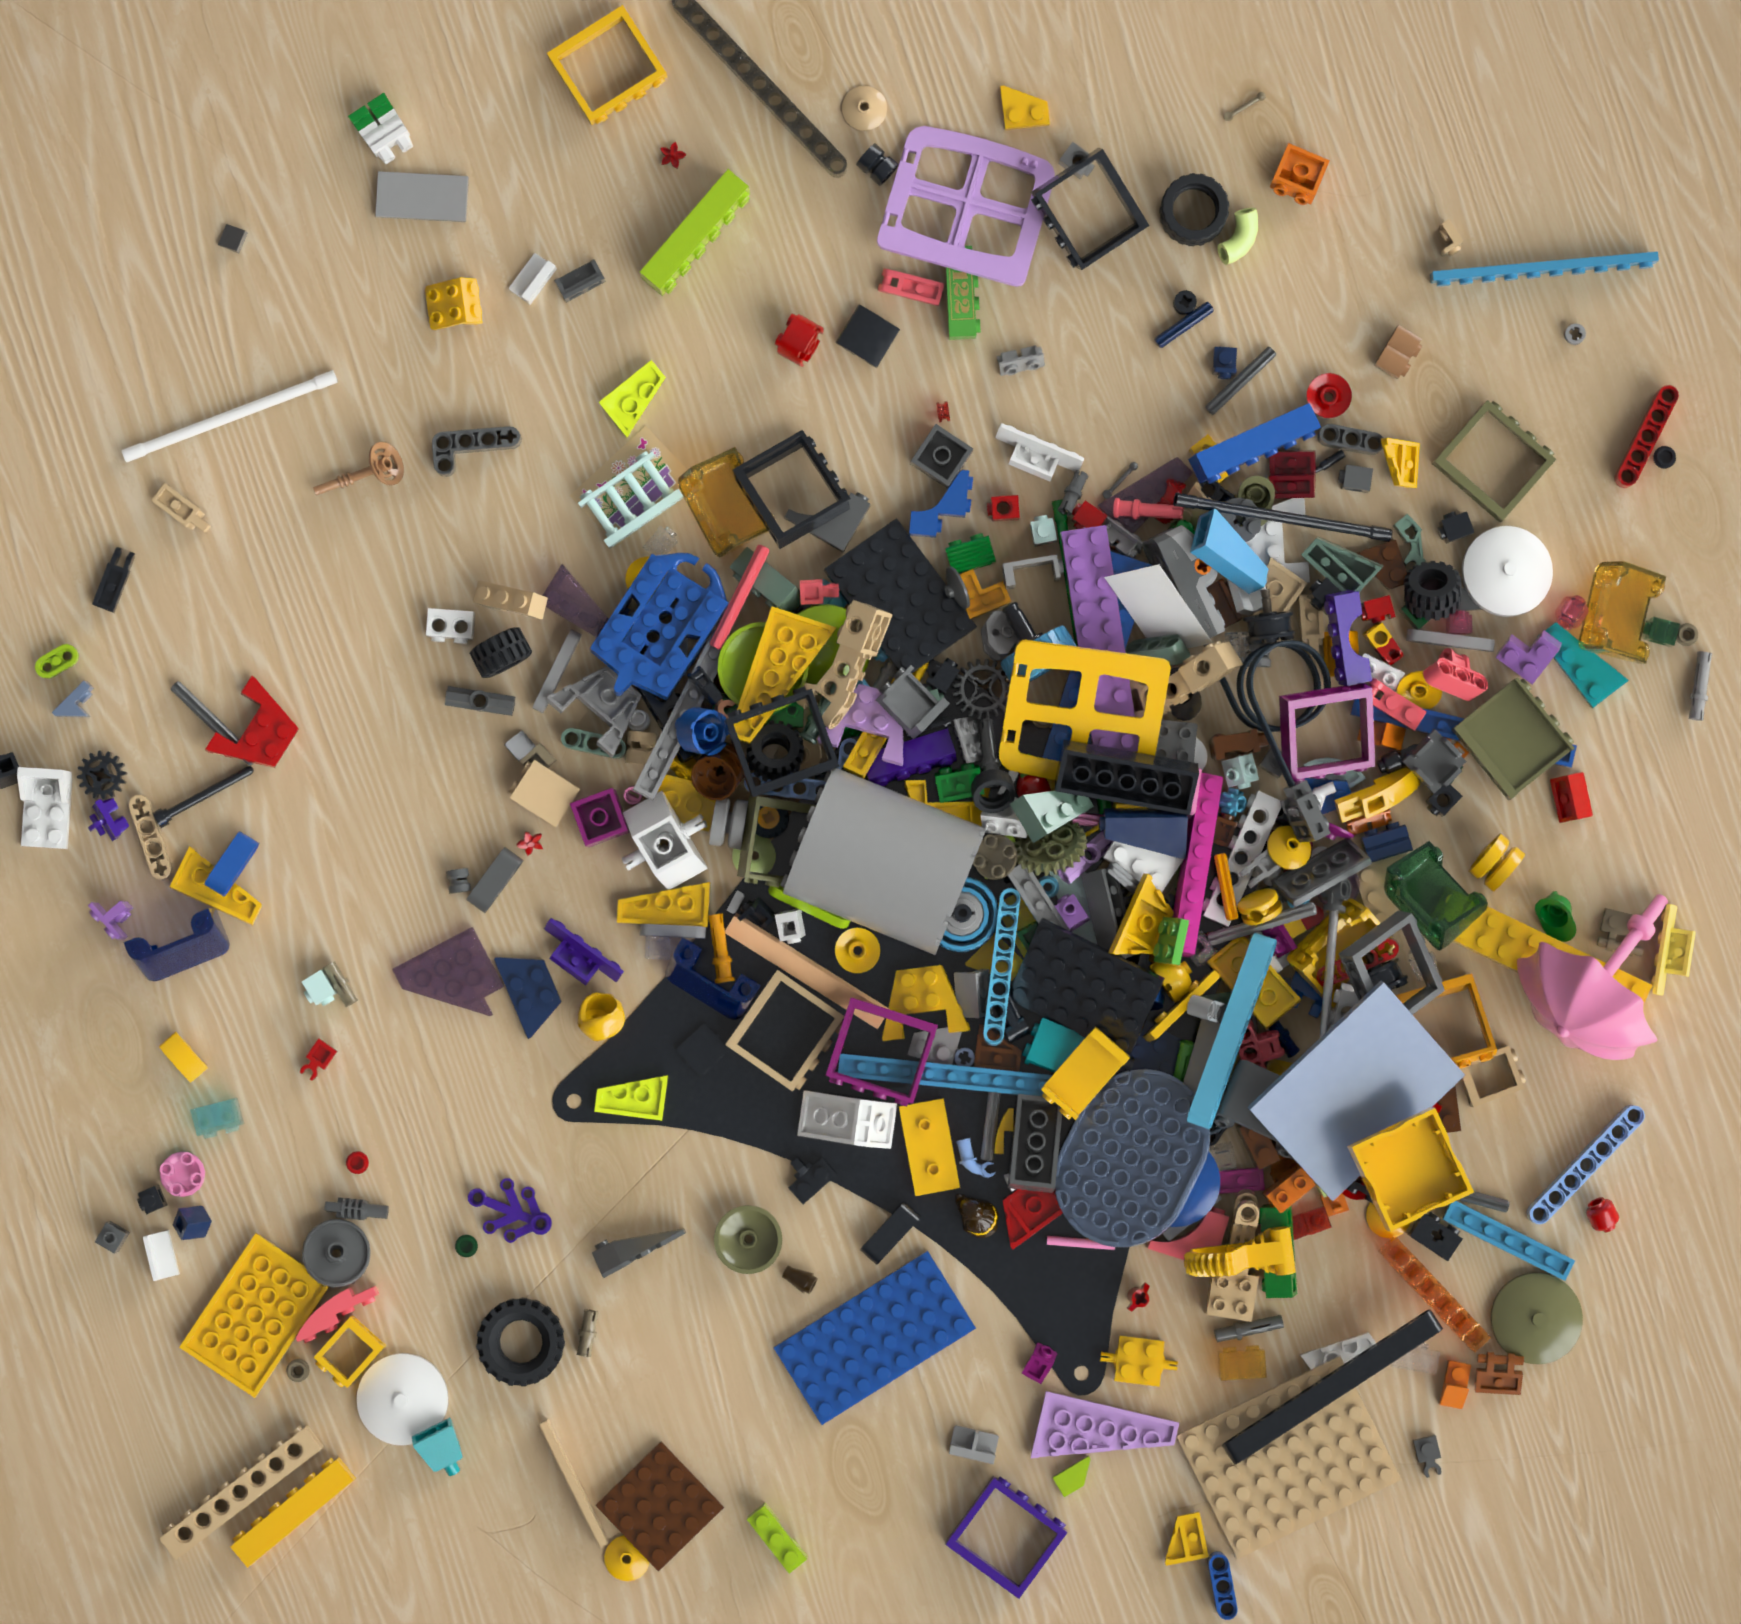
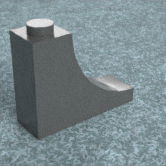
[784,492,871,553]

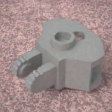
[981,611,1032,661]

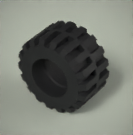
[1404,561,1461,620]
[469,627,532,678]
[746,720,804,782]

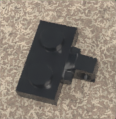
[788,1156,837,1205]

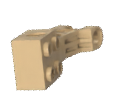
[797,600,893,729]
[1129,641,1243,717]
[1205,1189,1259,1322]

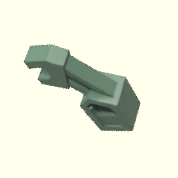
[1393,514,1426,566]

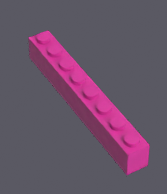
[1172,773,1223,957]

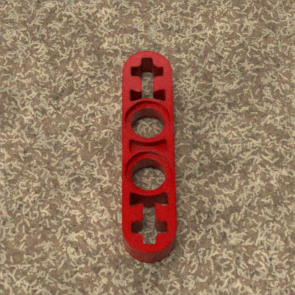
[1316,937,1399,987]

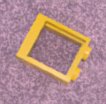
[313,1315,386,1388]

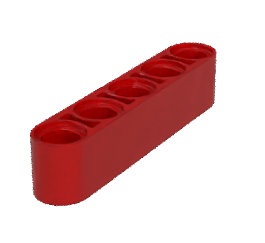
[1614,385,1679,488]

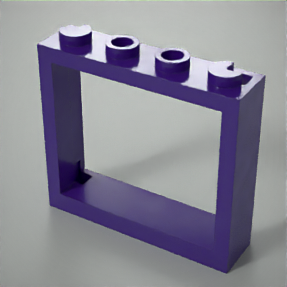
[945,1476,1068,1599]

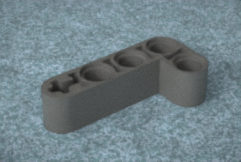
[432,426,522,477]

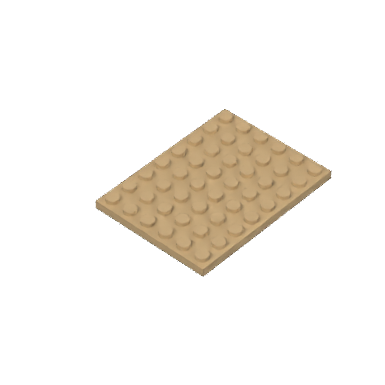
[1177,1356,1402,1559]

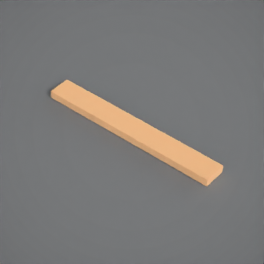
[725,913,890,1029]

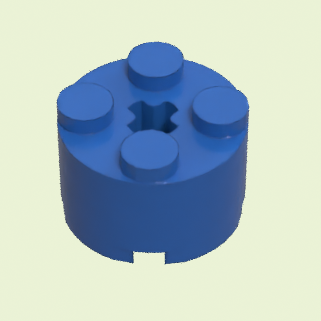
[675,707,729,755]

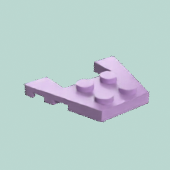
[817,684,903,766]

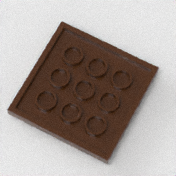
[595,1441,724,1572]

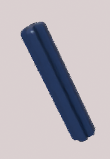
[1154,302,1214,348]

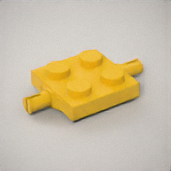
[1100,1336,1178,1387]

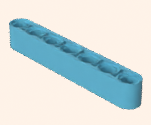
[983,888,1020,1046]

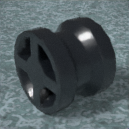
[1173,290,1197,315]

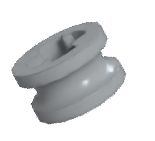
[1565,324,1586,345]

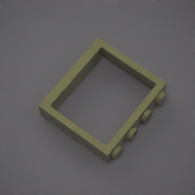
[1432,400,1556,523]
[737,795,816,887]

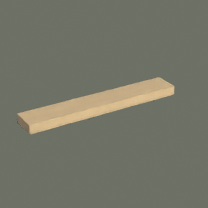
[539,1419,609,1548]

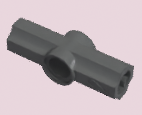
[445,686,516,716]

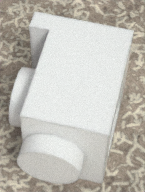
[775,909,806,944]

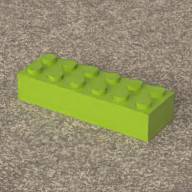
[640,169,750,296]

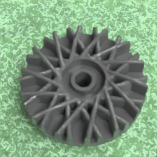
[302,1219,371,1288]

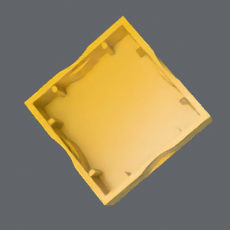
[1347,1107,1474,1232]

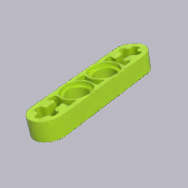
[768,883,851,929]

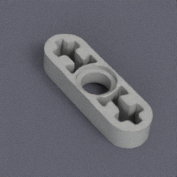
[640,924,706,939]

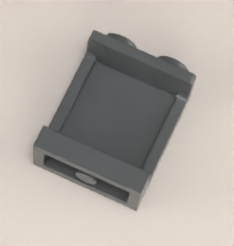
[876,665,950,739]

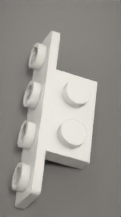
[995,424,1084,481]

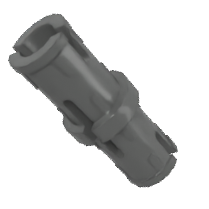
[1058,470,1088,516]

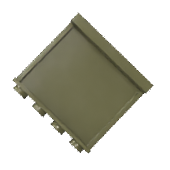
[1451,677,1575,800]

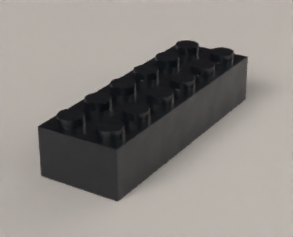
[1055,739,1199,815]

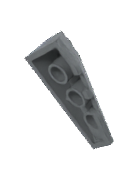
[592,1228,686,1278]

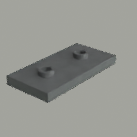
[1271,838,1372,907]

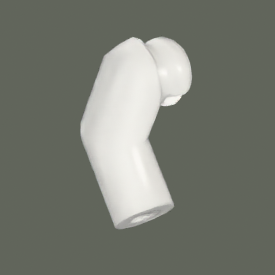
[1312,781,1337,808]

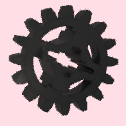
[77,750,128,800]

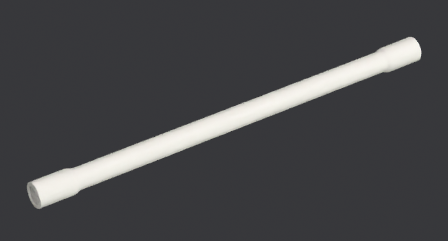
[122,370,338,463]

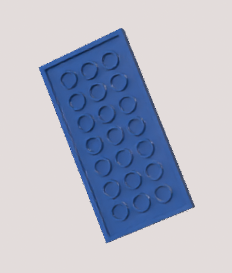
[774,1251,976,1425]

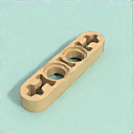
[129,795,172,880]

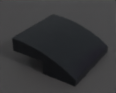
[836,304,900,368]

